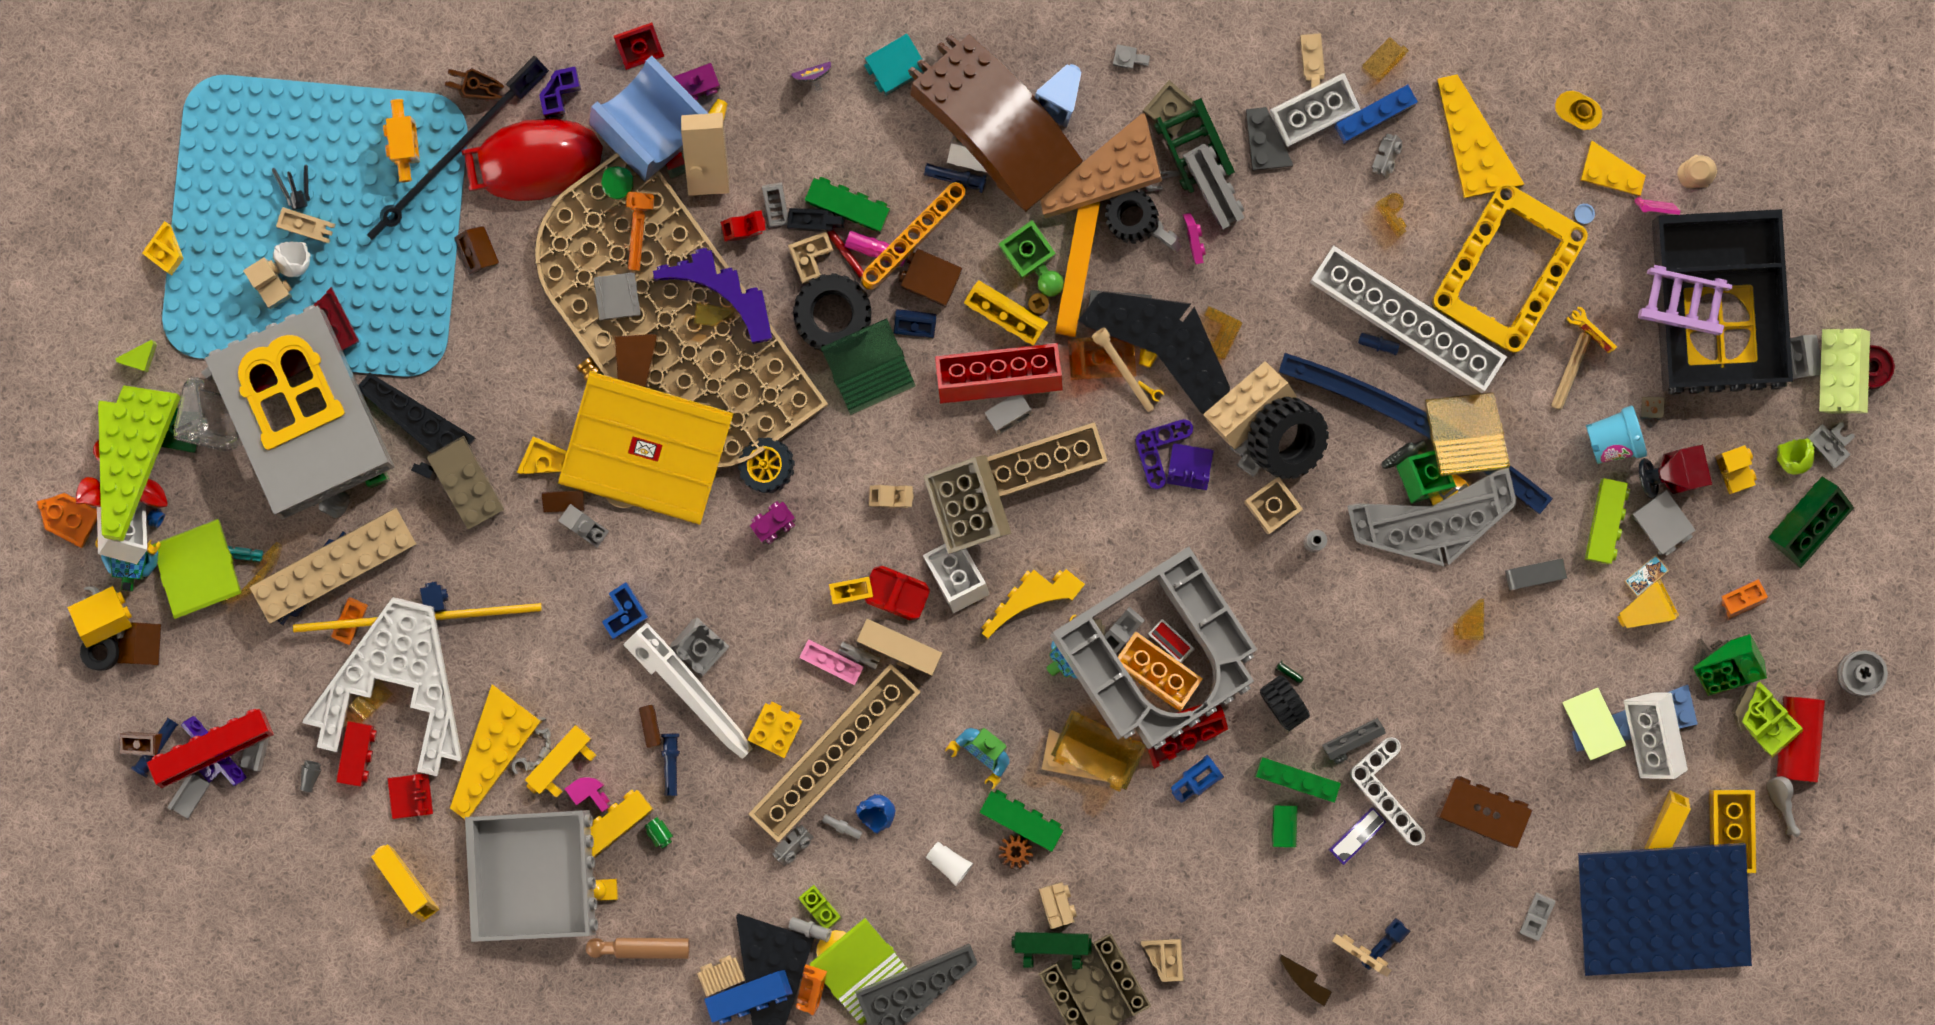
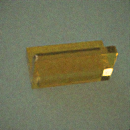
[1362,37,1409,83]

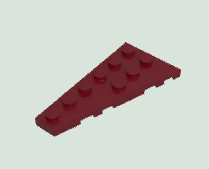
[249,287,360,393]

